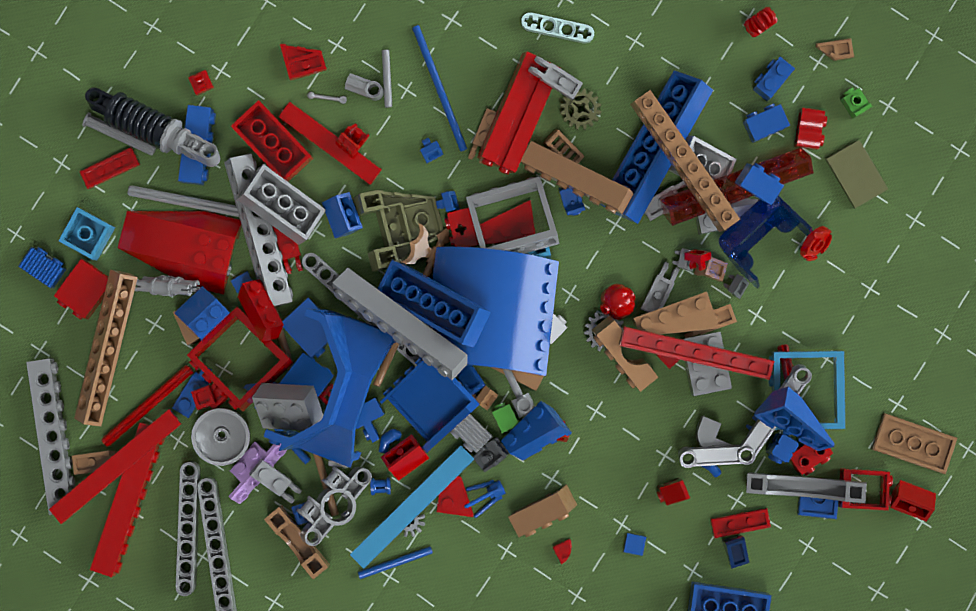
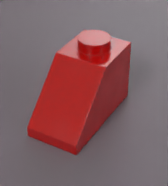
[656,478,690,506]

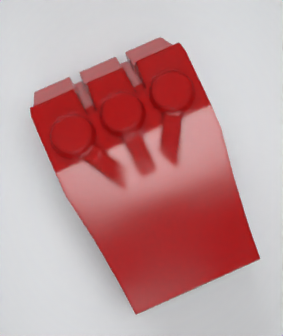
[335,123,370,157]

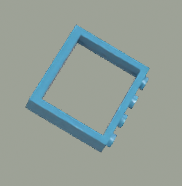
[769,351,845,430]

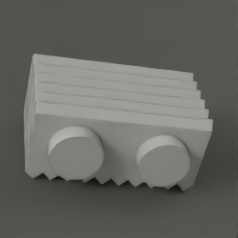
[450,414,492,453]

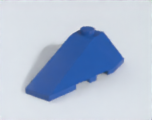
[754,386,835,451]

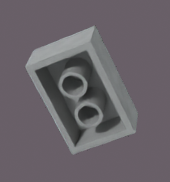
[683,332,732,396]
[252,383,323,431]

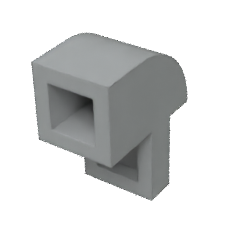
[695,416,731,447]

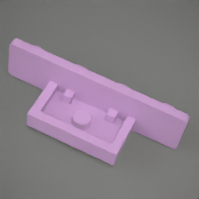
[229,442,287,504]

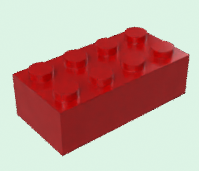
[231,100,313,182]

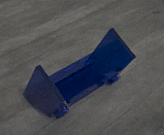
[719,196,812,289]

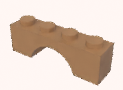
[592,316,658,392]
[264,505,330,579]

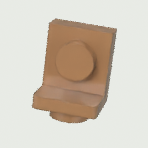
[694,257,728,282]

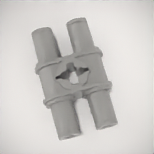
[134,275,200,297]

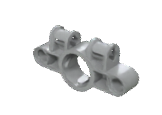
[296,466,372,546]

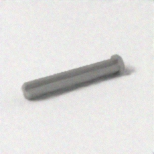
[82,112,156,155]

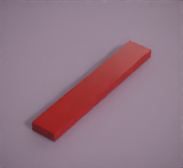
[279,102,382,185]

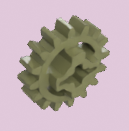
[560,88,602,130]

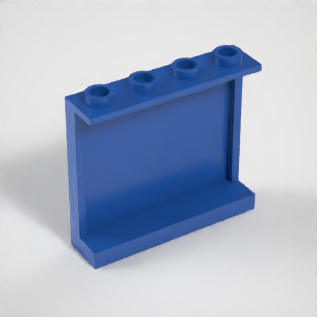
[380,357,479,453]

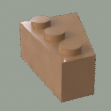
[508,485,577,537]

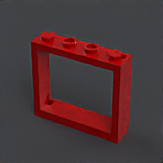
[187,307,293,412]

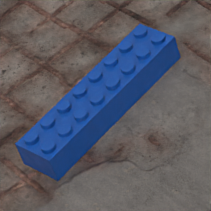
[600,71,713,224]

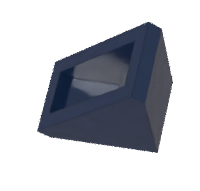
[722,534,750,569]

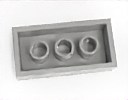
[237,164,326,245]

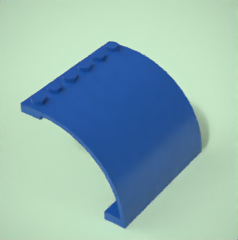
[427,247,559,376]

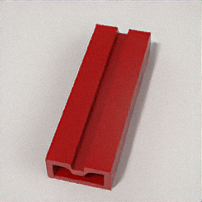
[477,51,560,175]

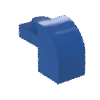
[356,398,385,443]

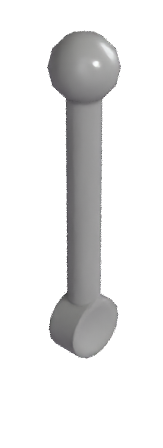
[307,92,347,104]

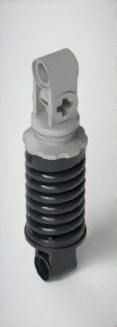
[85,88,220,167]

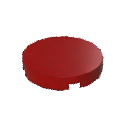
[800,226,832,261]

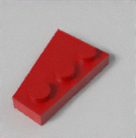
[478,200,535,245]

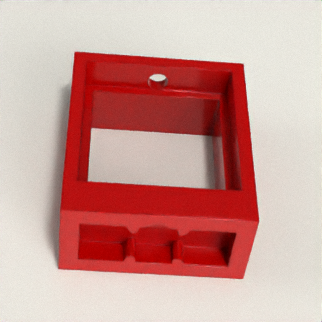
[838,468,893,511]

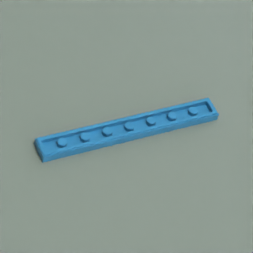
[350,446,474,569]

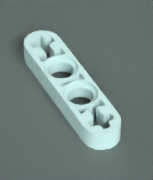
[521,13,594,43]

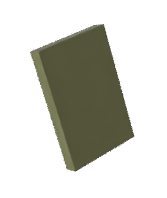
[825,140,888,209]

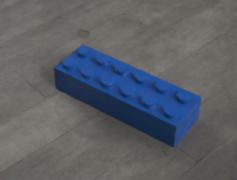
[378,260,491,348]

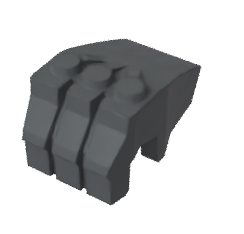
[473,437,509,472]

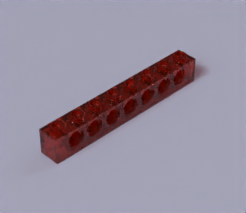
[660,147,814,226]

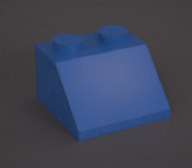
[174,286,230,341]

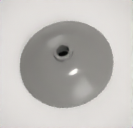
[191,408,250,466]

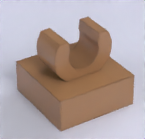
[472,386,498,411]

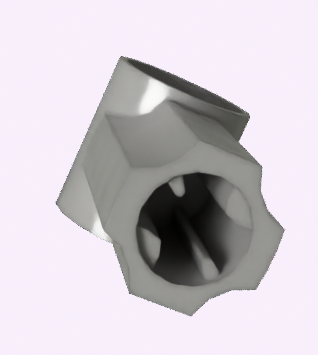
[344,73,384,101]

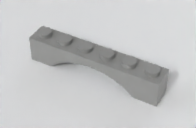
[746,472,867,503]

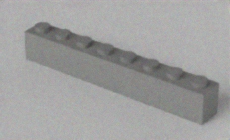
[332,268,467,380]

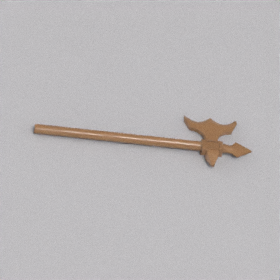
[373,223,449,387]

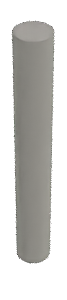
[382,50,392,108]

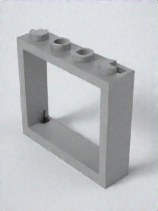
[466,176,559,254]

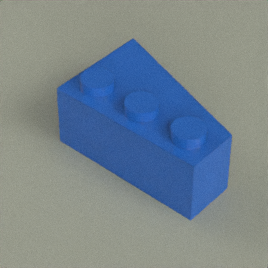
[501,401,572,461]

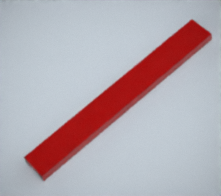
[619,326,774,380]
[49,409,182,524]

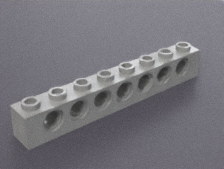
[224,154,293,307]
[26,359,75,515]

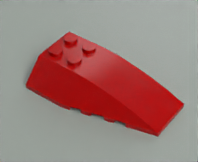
[117,211,242,295]

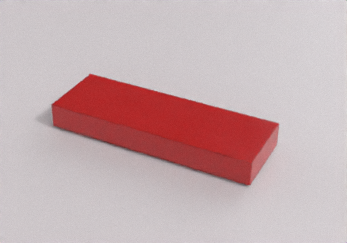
[79,147,140,189]
[710,508,771,538]

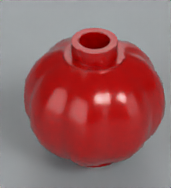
[600,284,635,320]

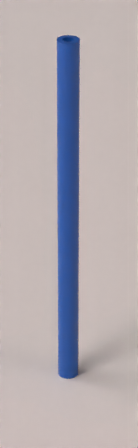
[412,25,467,152]

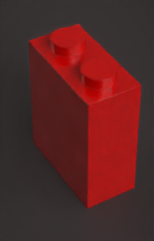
[54,259,108,320]

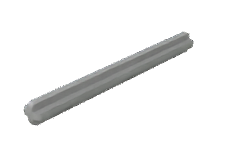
[128,185,239,217]

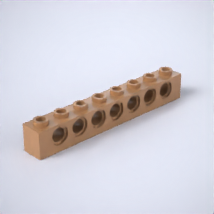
[630,90,740,232]
[74,269,138,427]

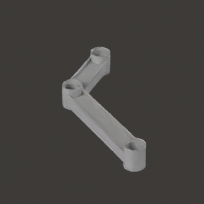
[678,364,812,468]

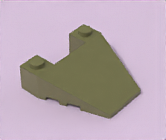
[353,190,444,272]

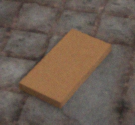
[871,413,957,475]

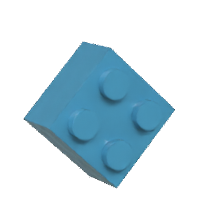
[59,207,116,261]

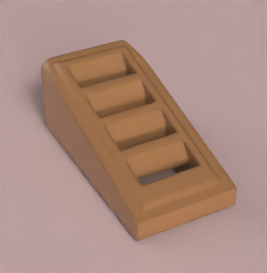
[543,130,585,163]

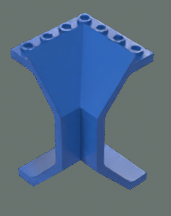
[263,308,397,468]

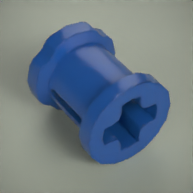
[370,477,391,495]

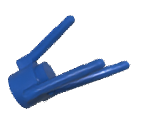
[464,480,506,518]

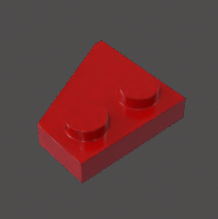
[280,44,327,81]
[437,476,474,517]

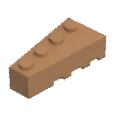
[632,292,720,334]

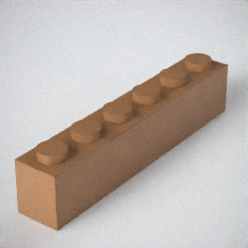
[521,141,633,214]

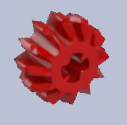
[744,7,778,37]

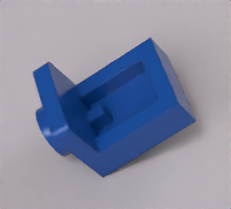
[559,187,585,215]

